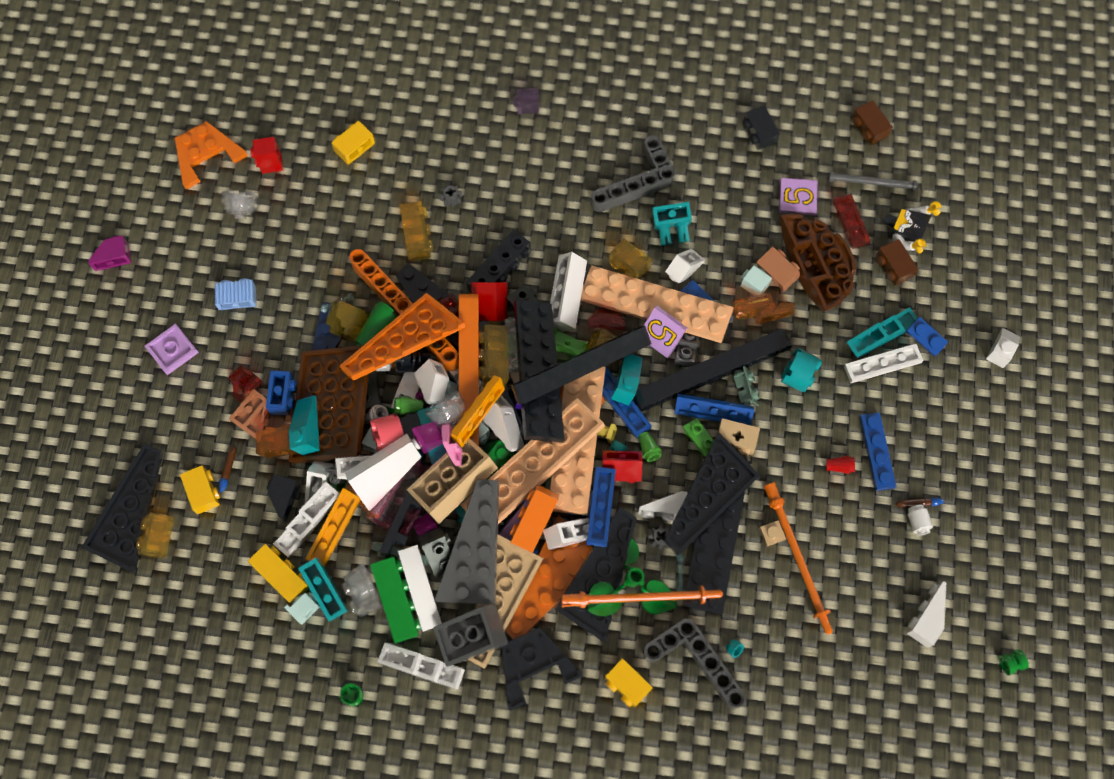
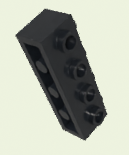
[466,229,531,292]

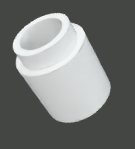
[908,505,933,536]

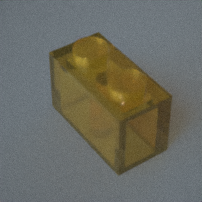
[609,238,653,280]
[136,513,174,559]

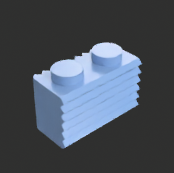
[215,278,257,310]

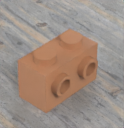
[757,247,800,292]

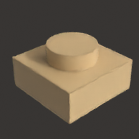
[759,520,786,547]

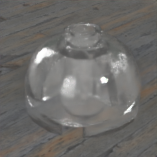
[221,190,259,219]
[425,391,466,428]

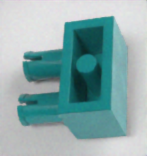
[651,202,692,246]

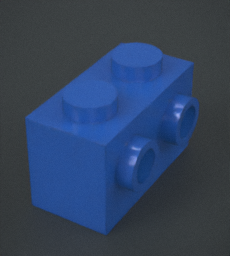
[266,371,297,415]

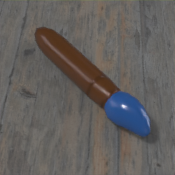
[219,447,236,492]
[896,497,944,508]

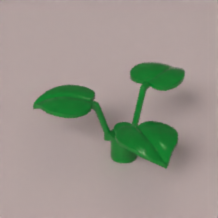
[587,539,677,616]

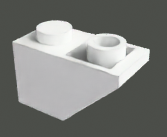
[414,359,449,406]

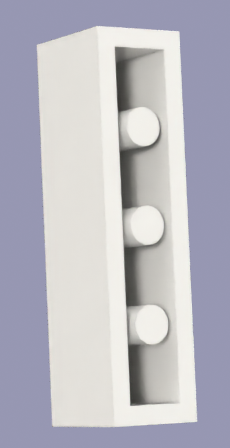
[550,252,587,332]

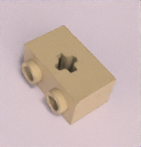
[717,418,760,456]

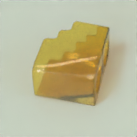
[326,300,370,342]

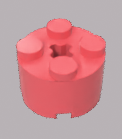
[370,413,404,452]

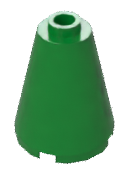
[355,301,399,346]

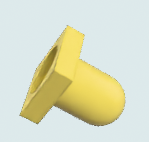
[597,423,617,444]

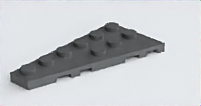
[434,480,499,604]

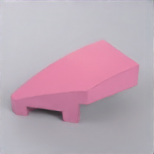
[442,424,463,466]

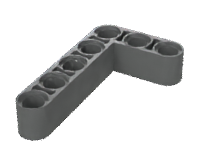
[591,135,675,212]
[643,619,745,710]

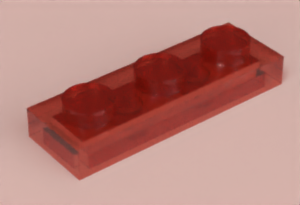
[833,194,871,249]

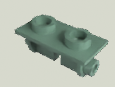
[733,366,760,406]

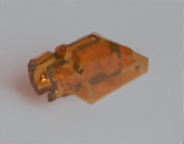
[732,294,795,325]

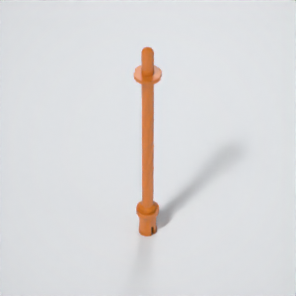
[763,482,833,635]
[561,585,723,608]

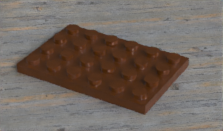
[288,345,369,463]

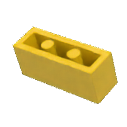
[247,544,310,605]

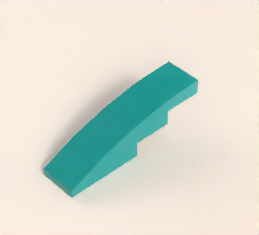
[847,307,917,358]

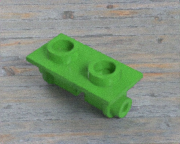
[683,419,714,458]

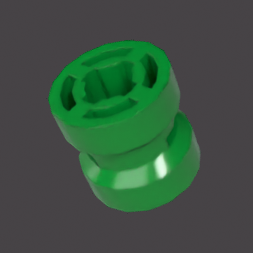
[999,649,1029,676]
[340,683,364,706]

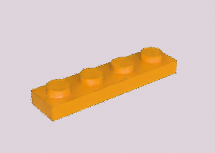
[451,375,505,448]
[305,488,361,567]

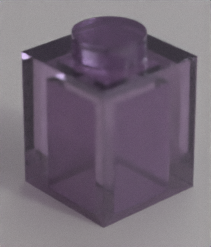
[514,88,539,114]

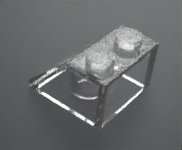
[342,564,383,617]

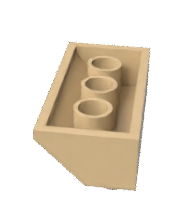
[407,438,497,524]

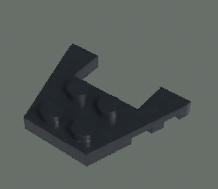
[502,627,583,711]

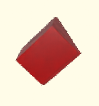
[471,282,507,321]

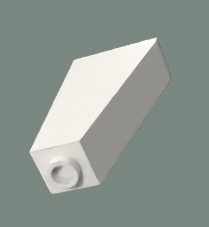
[345,434,421,510]

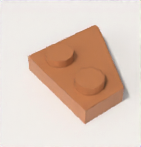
[229,389,268,442]

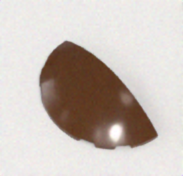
[780,214,856,312]

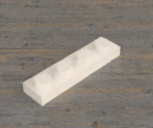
[844,344,923,384]

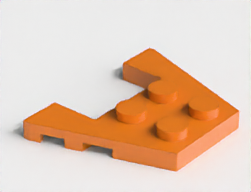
[175,121,248,190]

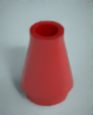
[826,455,855,474]

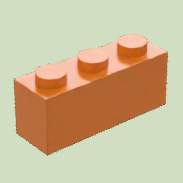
[509,484,559,553]

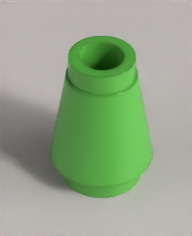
[394,396,423,415]
[638,432,661,462]

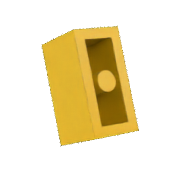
[331,121,375,165]
[180,465,221,514]
[605,658,653,708]

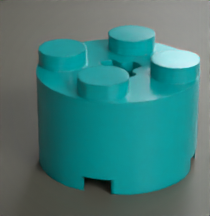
[780,348,822,393]

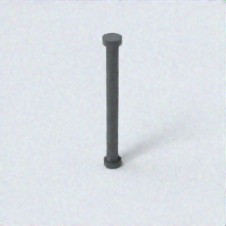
[828,171,918,191]

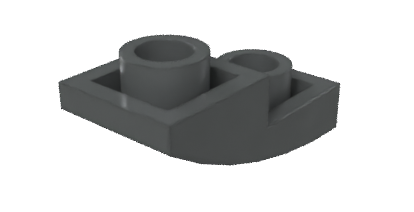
[675,332,699,367]

